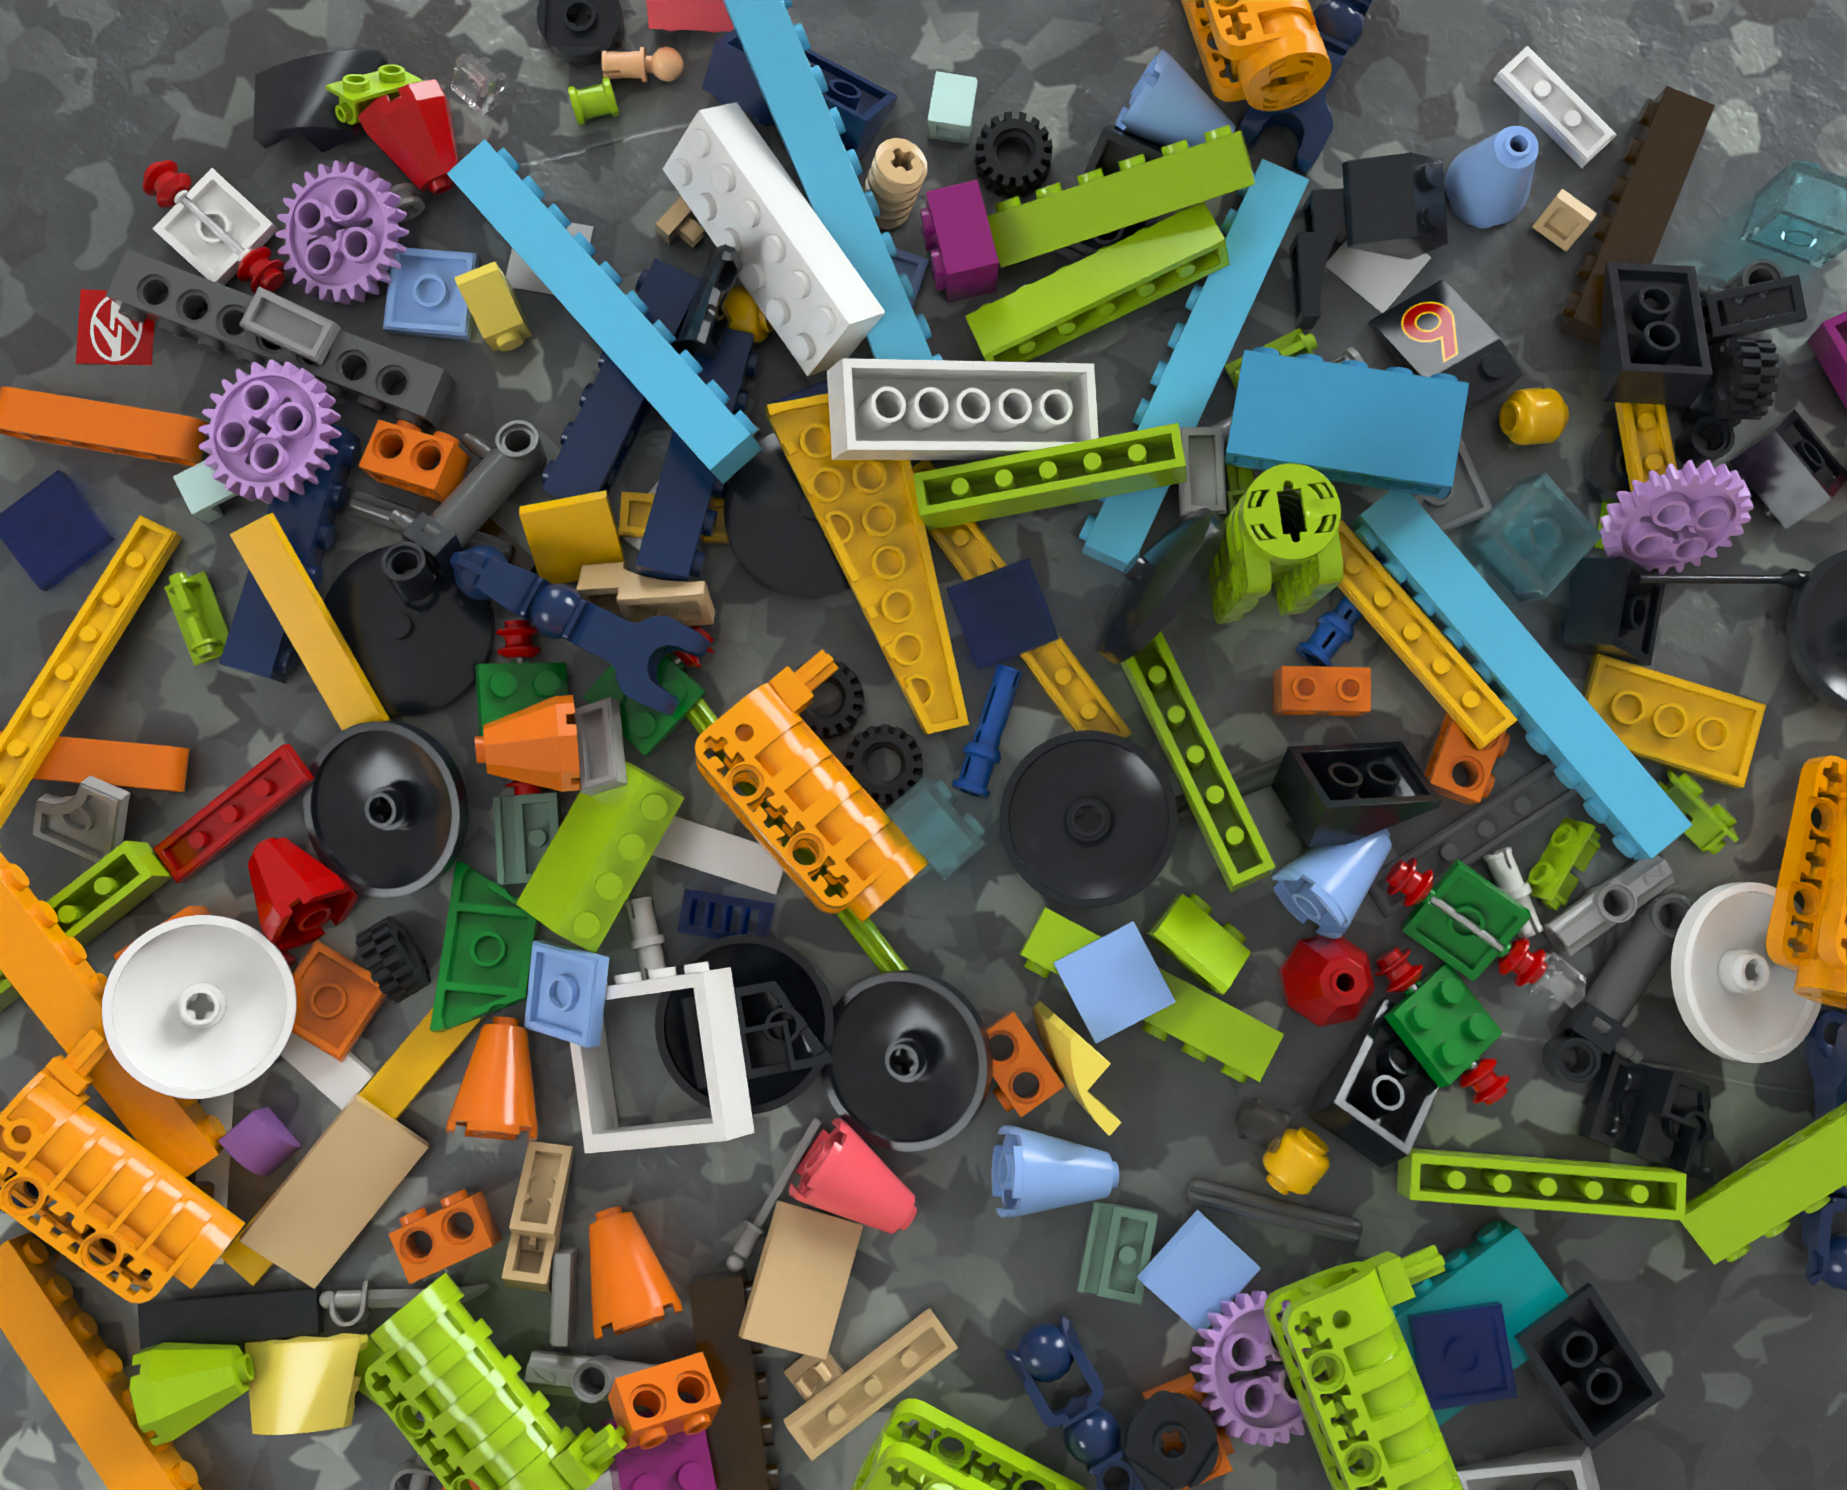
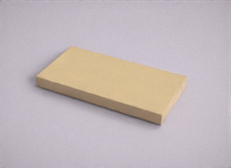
[239,1093,429,1289]

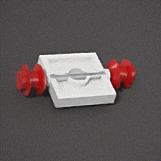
[142,160,285,294]

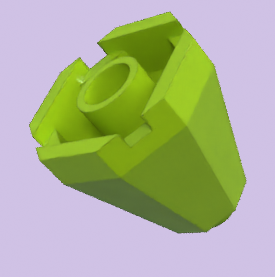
[129,1342,255,1446]

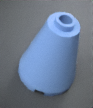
[1114,49,1236,147]
[1444,126,1539,229]
[1272,828,1392,939]
[991,1125,1119,1218]

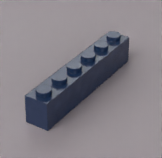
[541,258,700,500]
[636,329,761,582]
[219,418,361,683]

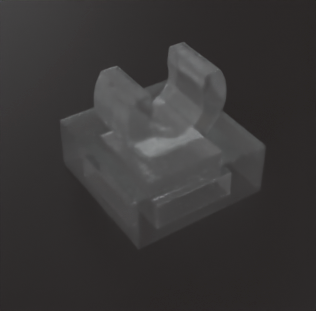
[451,51,507,116]
[1529,950,1586,1011]

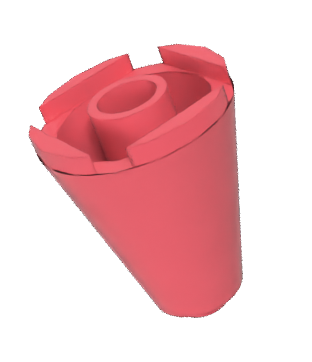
[789,1118,917,1234]

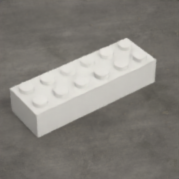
[663,102,885,377]
[827,358,1099,460]

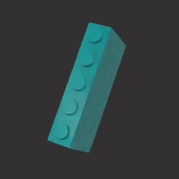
[1392,1220,1568,1426]

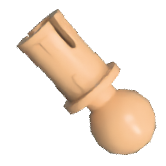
[602,47,684,82]

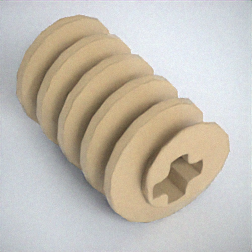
[862,138,927,230]

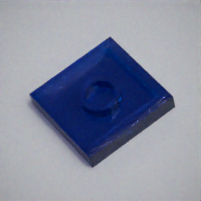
[0,470,115,591]
[947,558,1060,671]
[1407,1301,1518,1410]

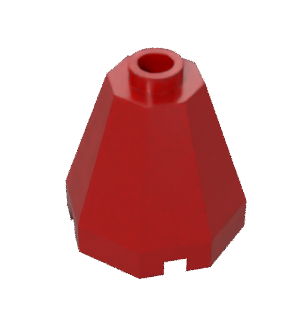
[358,79,459,195]
[247,837,358,951]
[1278,935,1375,1027]

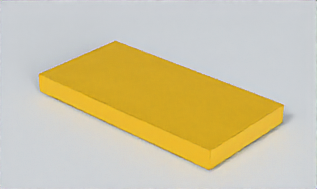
[1582,653,1766,789]

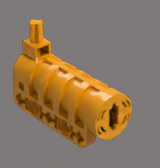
[1181,0,1332,111]
[695,649,929,923]
[1765,755,1847,1010]

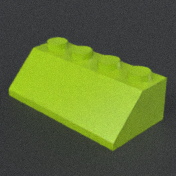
[516,761,685,954]

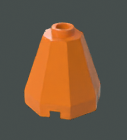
[475,695,581,792]

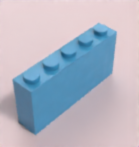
[1224,347,1469,499]

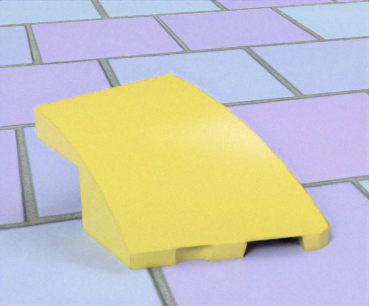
[1032,1000,1122,1136]
[244,1333,368,1435]

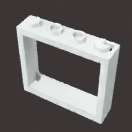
[570,962,755,1154]

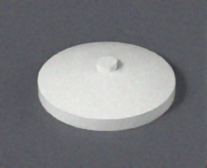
[1671,882,1821,1063]
[102,915,297,1099]

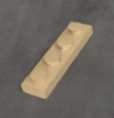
[783,1308,958,1461]

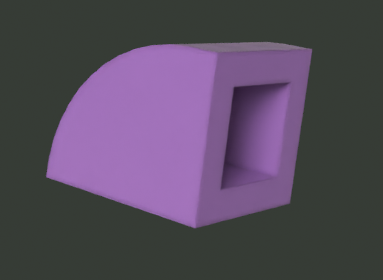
[219,1106,302,1177]

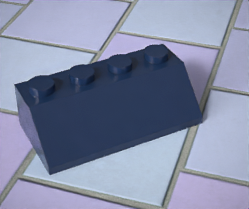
[702,29,897,160]

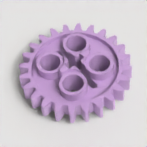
[275,160,409,305]
[198,359,342,504]
[1599,460,1754,575]
[1190,1291,1324,1447]

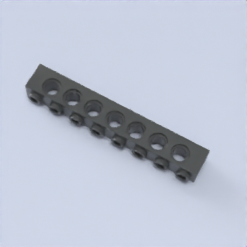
[105,249,455,428]

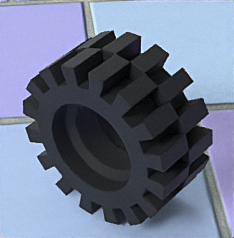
[975,111,1053,199]
[1710,337,1780,420]
[797,661,865,739]
[844,724,923,805]
[355,916,431,1003]

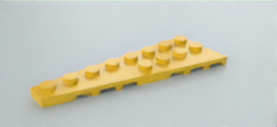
[765,393,969,734]

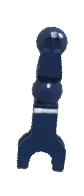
[1238,0,1372,175]
[450,545,710,716]
[1801,1009,1847,1291]
[1006,1315,1149,1490]

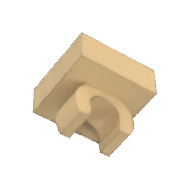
[1532,189,1597,252]
[656,196,705,249]
[783,1351,845,1402]

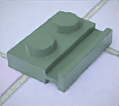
[493,792,562,885]
[1076,1200,1158,1305]

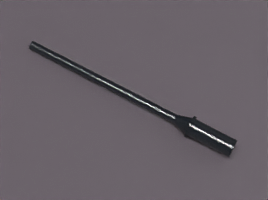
[1636,569,1810,590]

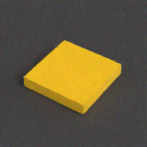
[519,490,627,584]

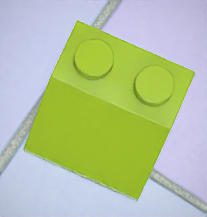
[1143,893,1251,995]

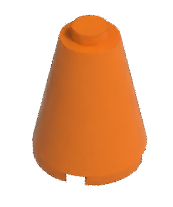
[445,1017,538,1140]
[589,1206,684,1340]

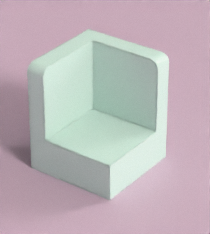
[928,71,978,144]
[173,460,236,523]

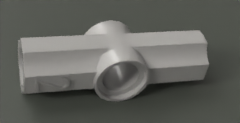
[1543,855,1675,957]
[525,1350,660,1403]

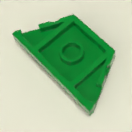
[430,861,539,1033]

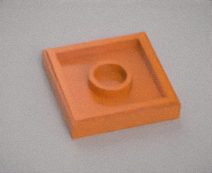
[292,940,387,1063]

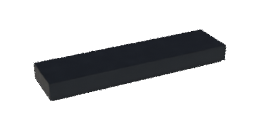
[138,1286,324,1350]

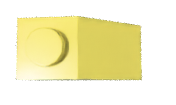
[454,261,533,352]

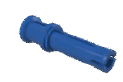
[1296,554,1386,667]
[951,665,1023,799]

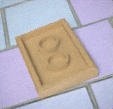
[738,1200,863,1360]

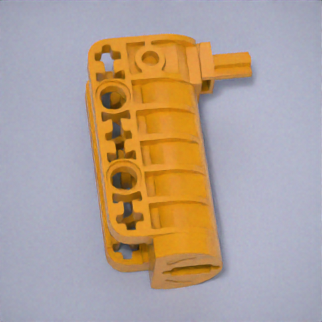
[0,1027,245,1303]

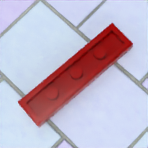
[153,744,315,884]

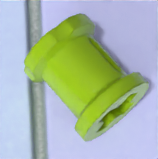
[568,77,620,126]

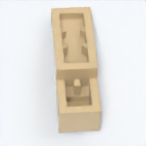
[577,562,715,626]
[501,1141,575,1293]

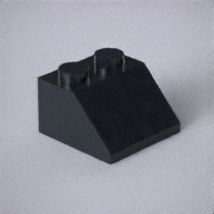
[1342,152,1448,260]
[1730,409,1847,529]
[1562,558,1665,666]

